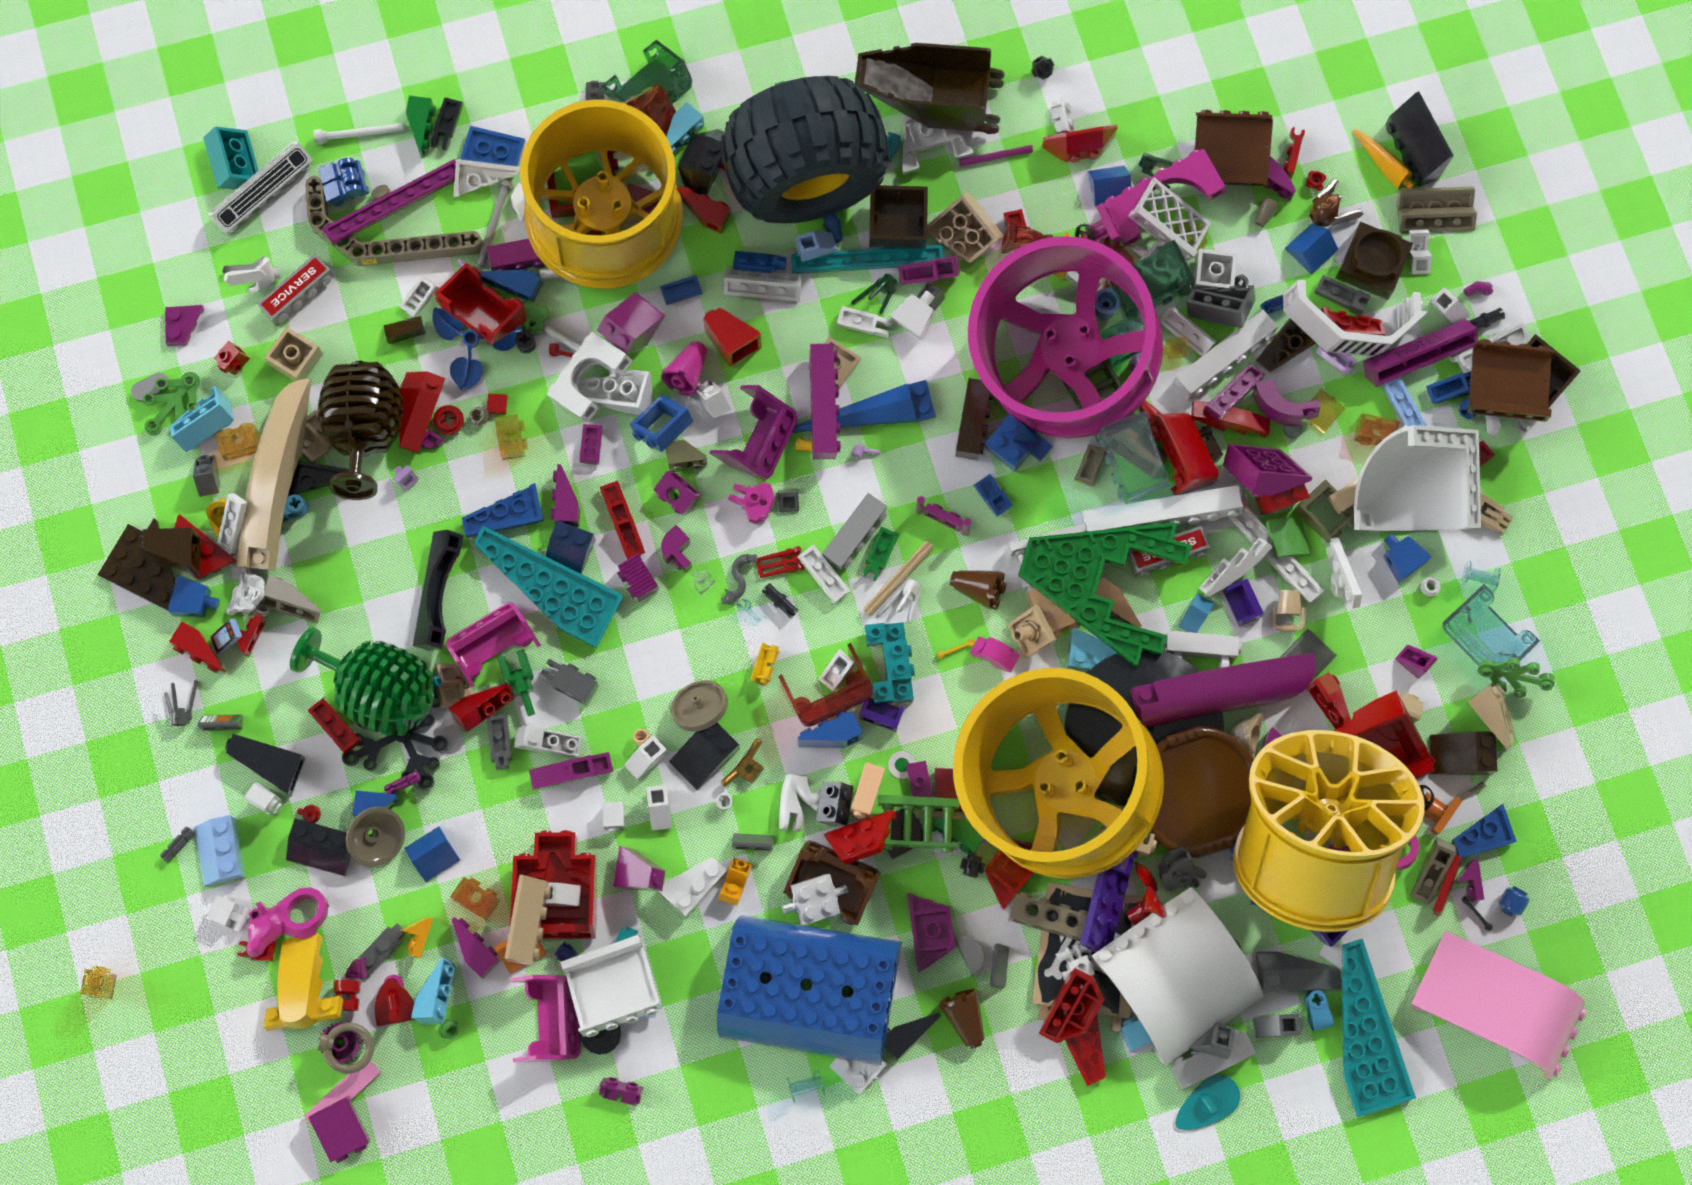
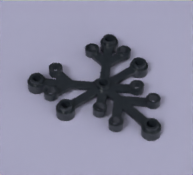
[342,695,449,790]

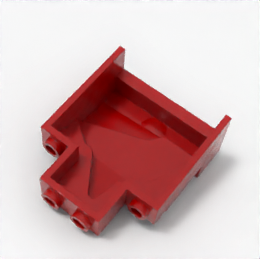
[1333,690,1435,779]
[510,830,597,939]

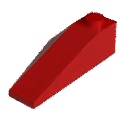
[399,371,445,454]
[1306,672,1351,729]

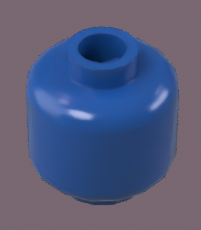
[1499,886,1529,917]

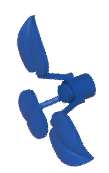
[432,308,522,391]

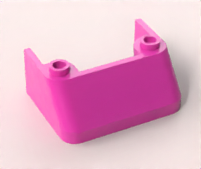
[445,602,541,687]
[510,975,581,1062]

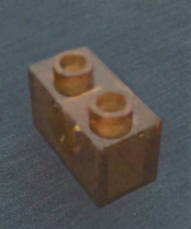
[1354,413,1400,446]
[450,877,500,921]

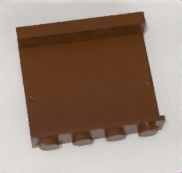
[1194,110,1273,186]
[1468,339,1556,422]

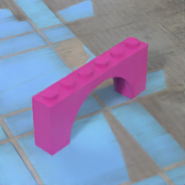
[1104,148,1226,247]

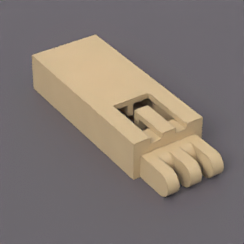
[1480,493,1513,535]

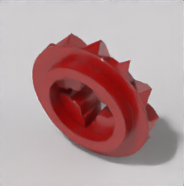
[433,405,464,436]

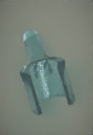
[736,599,761,623]

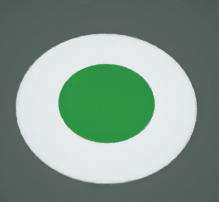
[888,751,916,779]

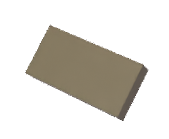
[1074,444,1107,487]

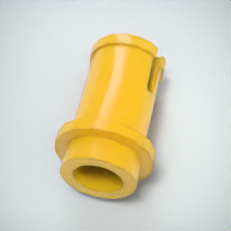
[796,438,812,452]

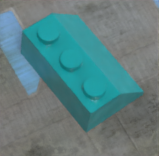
[203,126,259,190]

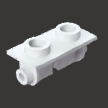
[1051,97,1075,134]

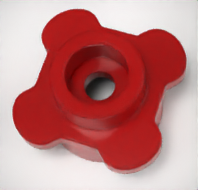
[1305,171,1326,191]

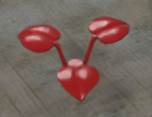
[1127,861,1167,925]

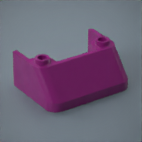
[709,385,798,479]

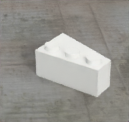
[657,857,727,919]

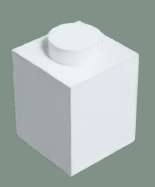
[603,802,625,833]

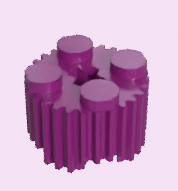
[319,1022,365,1065]

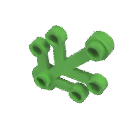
[143,372,200,436]
[1478,658,1555,698]

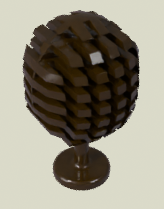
[318,360,404,500]

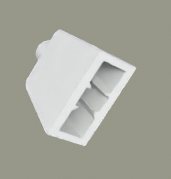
[890,291,935,340]

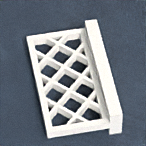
[1128,178,1211,261]

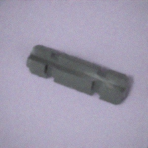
[160,826,194,862]

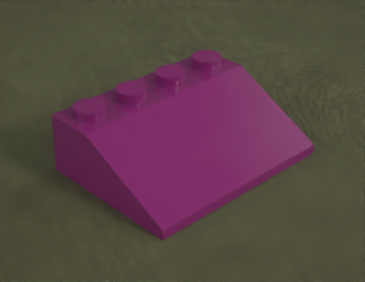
[1223,444,1313,497]

